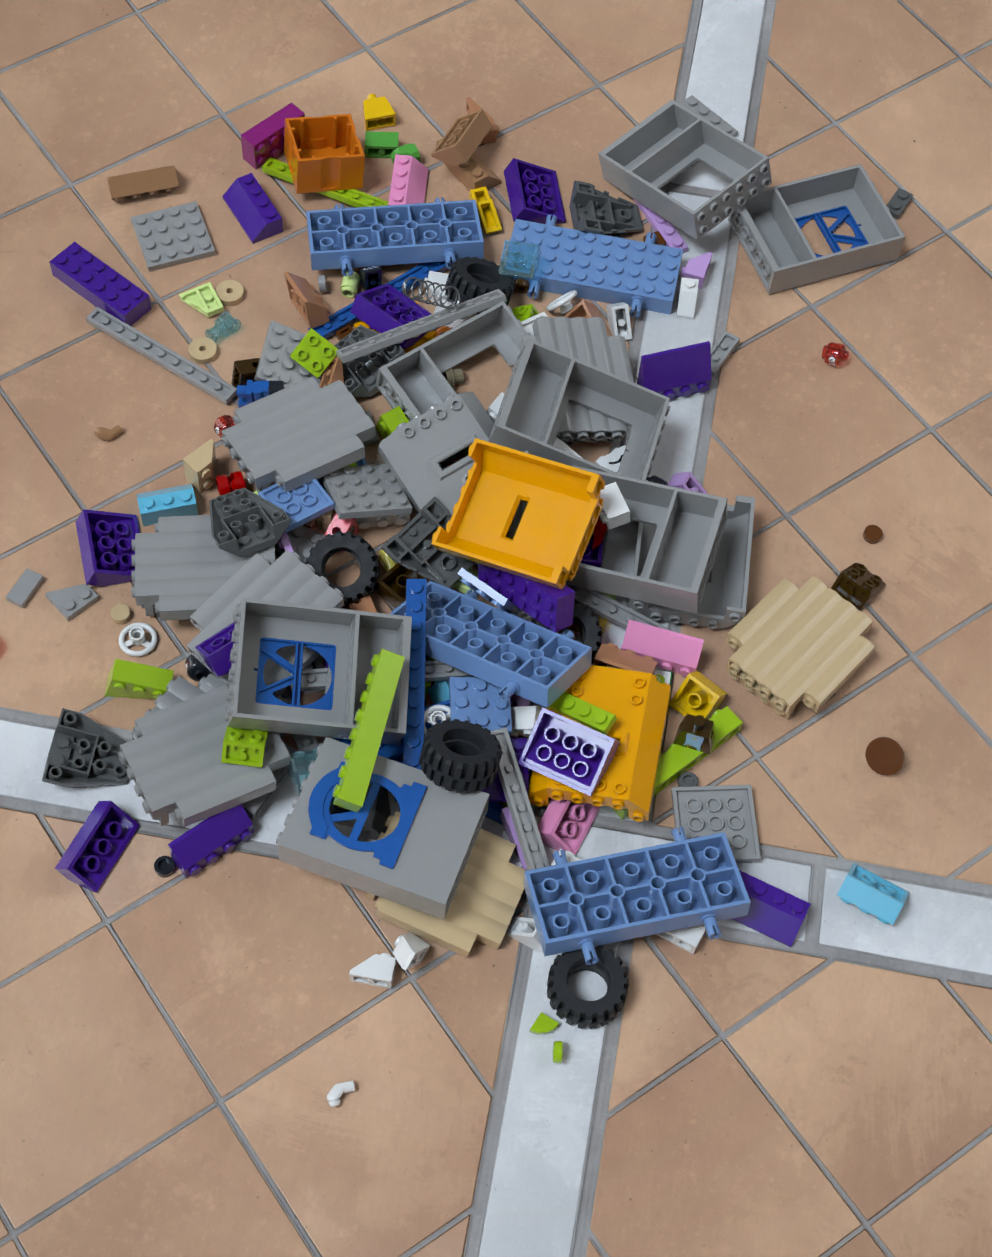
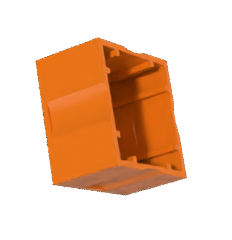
[284,114,365,194]

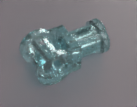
[205,311,241,343]

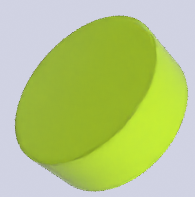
[552,1041,563,1063]

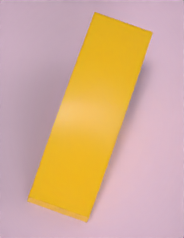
[468,186,502,234]

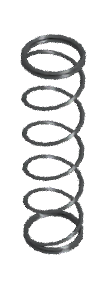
[402,277,460,309]

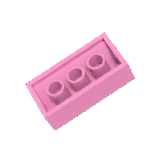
[388,154,428,205]
[621,620,704,677]
[537,799,600,855]

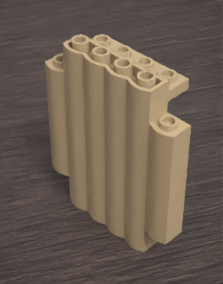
[725,576,875,720]
[366,811,527,958]

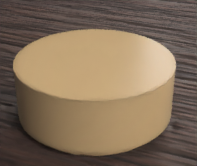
[110,604,131,624]

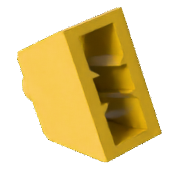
[363,94,396,131]

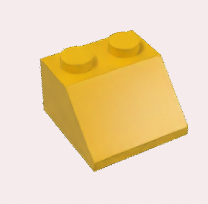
[669,671,727,719]

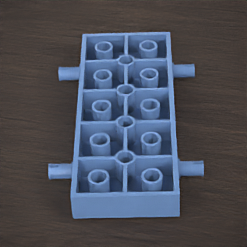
[306,197,484,276]
[503,214,683,318]
[390,581,592,708]
[523,827,751,965]

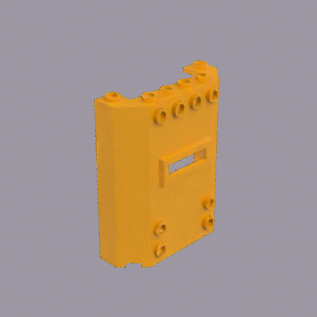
[431,438,605,590]
[528,665,671,822]

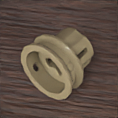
[442,368,464,388]

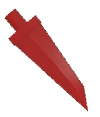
[593,515,608,549]

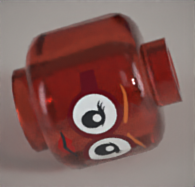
[822,342,849,366]
[214,415,235,438]

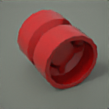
[215,470,246,495]

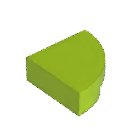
[529,1012,559,1035]

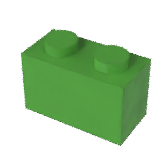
[365,131,399,159]

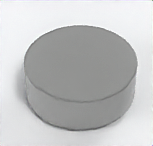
[318,275,328,293]

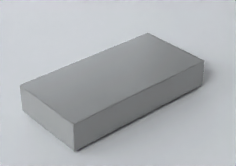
[6,568,44,608]

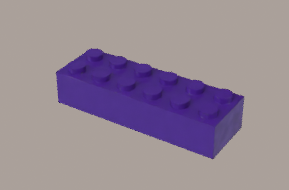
[49,242,152,326]
[478,563,575,632]

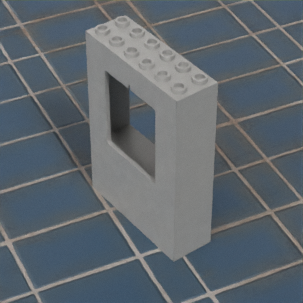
[598,100,772,240]
[376,301,531,467]
[488,338,670,481]
[565,465,727,614]

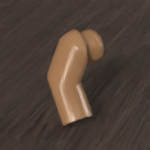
[94,425,123,441]

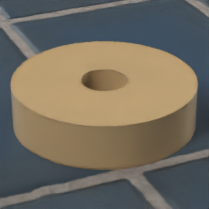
[216,280,244,306]
[188,337,217,364]

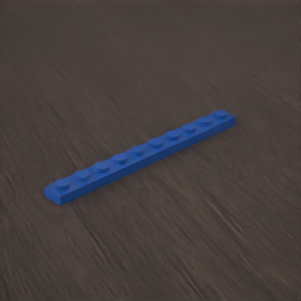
[308,261,452,339]
[403,579,427,770]

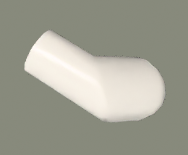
[327,1080,355,1107]

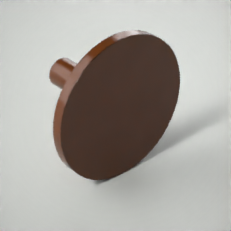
[865,737,905,776]

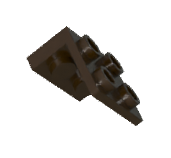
[831,563,886,611]

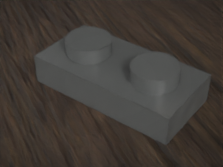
[886,188,913,220]

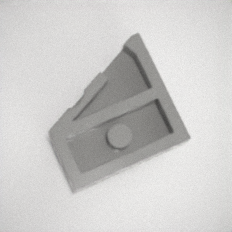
[45,584,99,622]

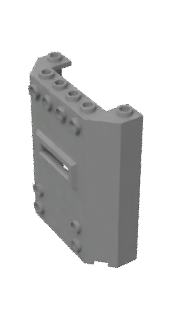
[378,391,494,517]
[629,495,755,629]

